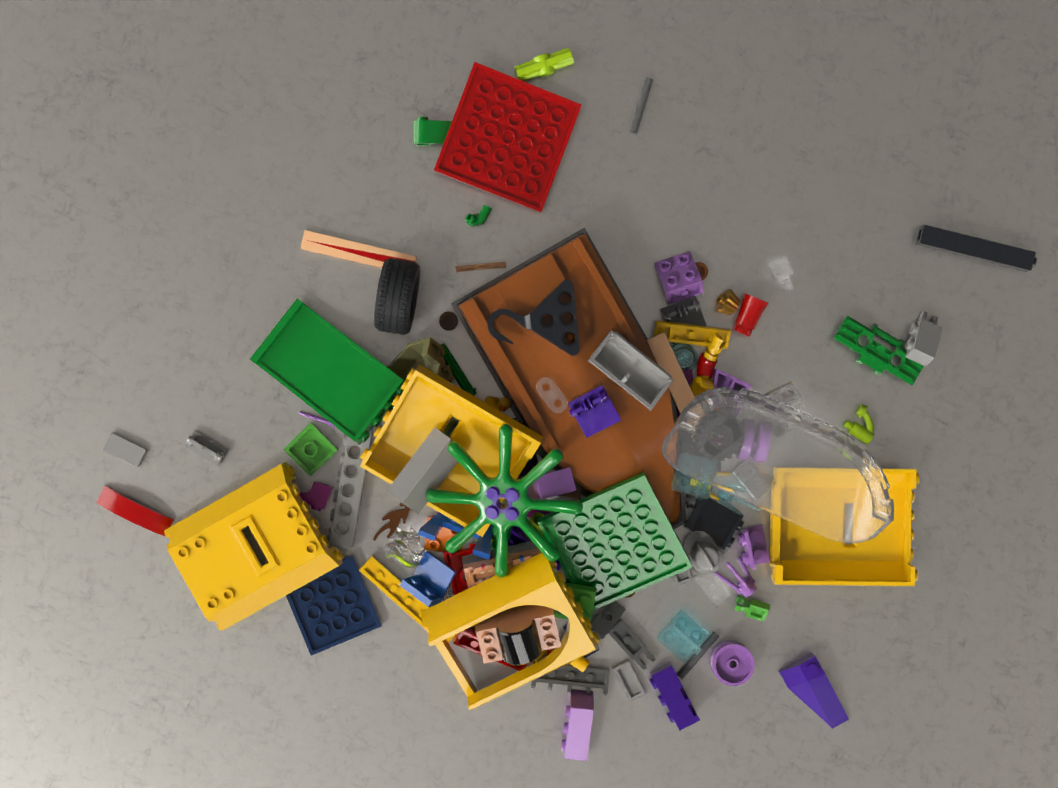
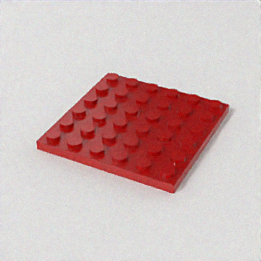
[433,62,582,213]

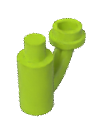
[843,404,875,445]

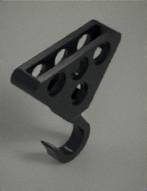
[487,280,580,356]

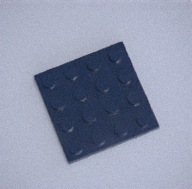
[286,555,382,656]

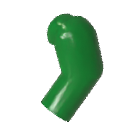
[465,205,492,227]

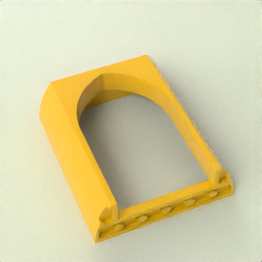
[421,553,601,710]

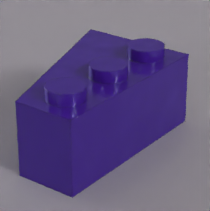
[649,662,700,731]

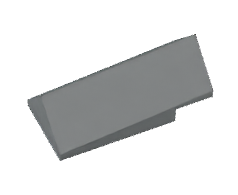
[387,427,466,514]

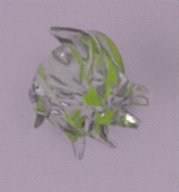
[384,525,425,568]

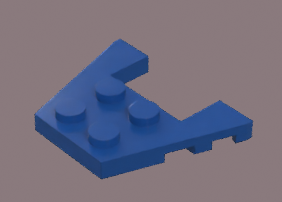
[418,512,492,560]

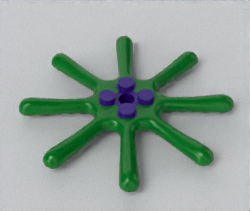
[426,424,583,577]

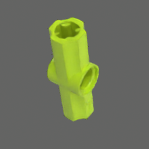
[514,48,574,81]

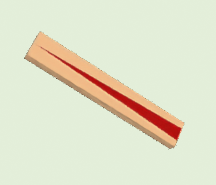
[300,230,417,268]

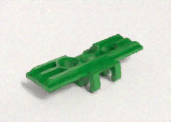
[833,315,924,386]

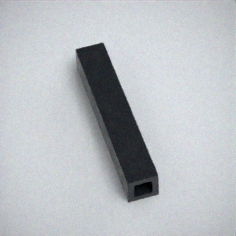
[915,225,1037,272]

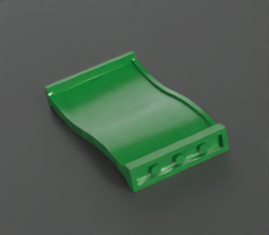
[250,299,405,445]

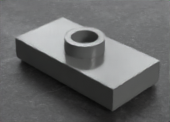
[591,601,626,639]

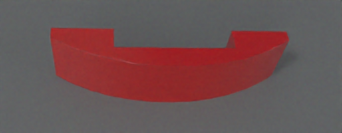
[96,485,174,536]

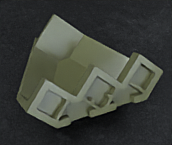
[387,337,454,412]

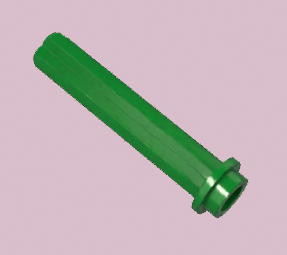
[441,343,477,396]

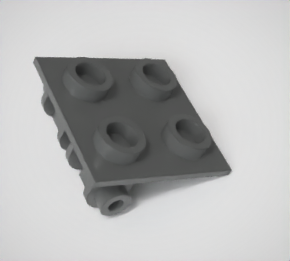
[660,296,707,345]

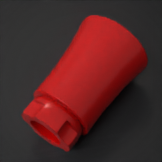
[733,293,769,337]

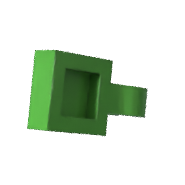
[734,595,770,622]

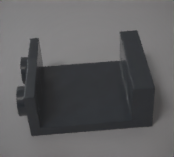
[684,493,744,550]

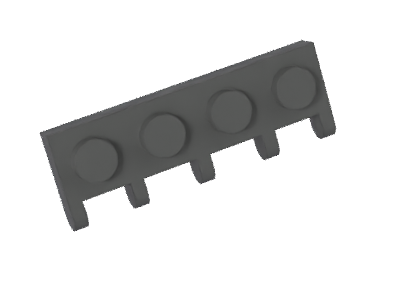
[531,661,610,696]

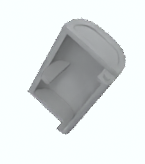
[588,330,674,411]

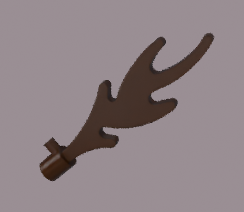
[373,503,410,541]

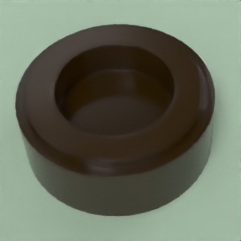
[439,311,458,331]

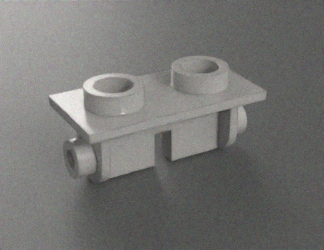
[185,430,228,466]

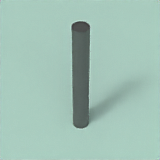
[629,77,653,135]
[677,632,720,680]

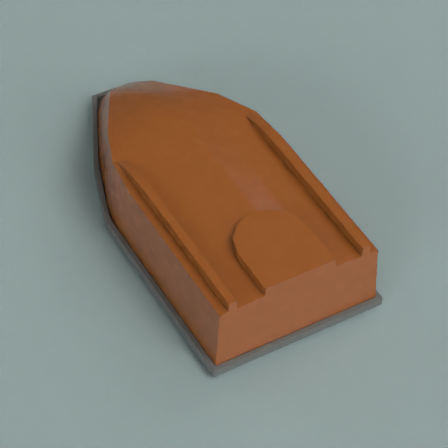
[451,228,686,529]

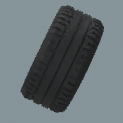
[374,258,420,335]

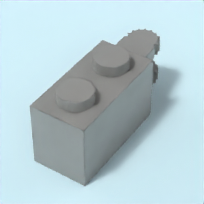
[905,311,942,367]

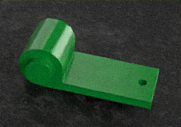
[413,117,452,146]

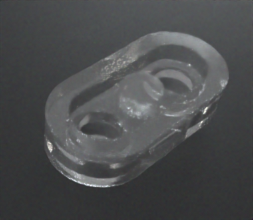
[536,377,568,413]

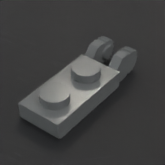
[608,619,656,670]

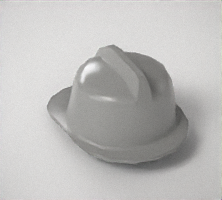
[684,531,722,575]

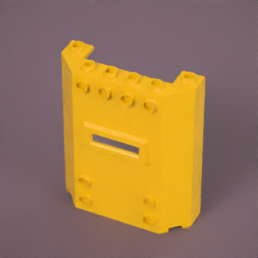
[360,364,543,537]
[164,461,343,631]
[769,467,919,586]

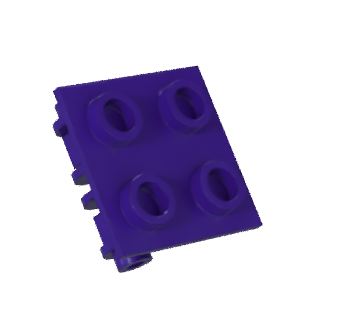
[568,385,621,438]

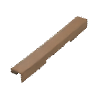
[455,262,506,273]

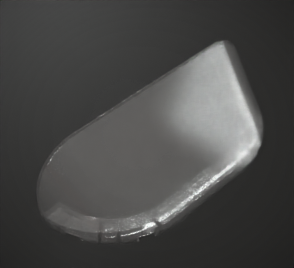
[662,387,894,543]

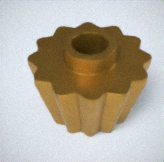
[715,289,740,315]

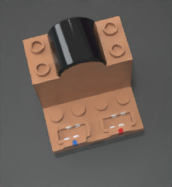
[462,541,561,665]

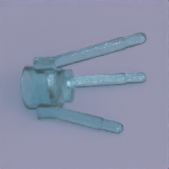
[716,483,760,516]

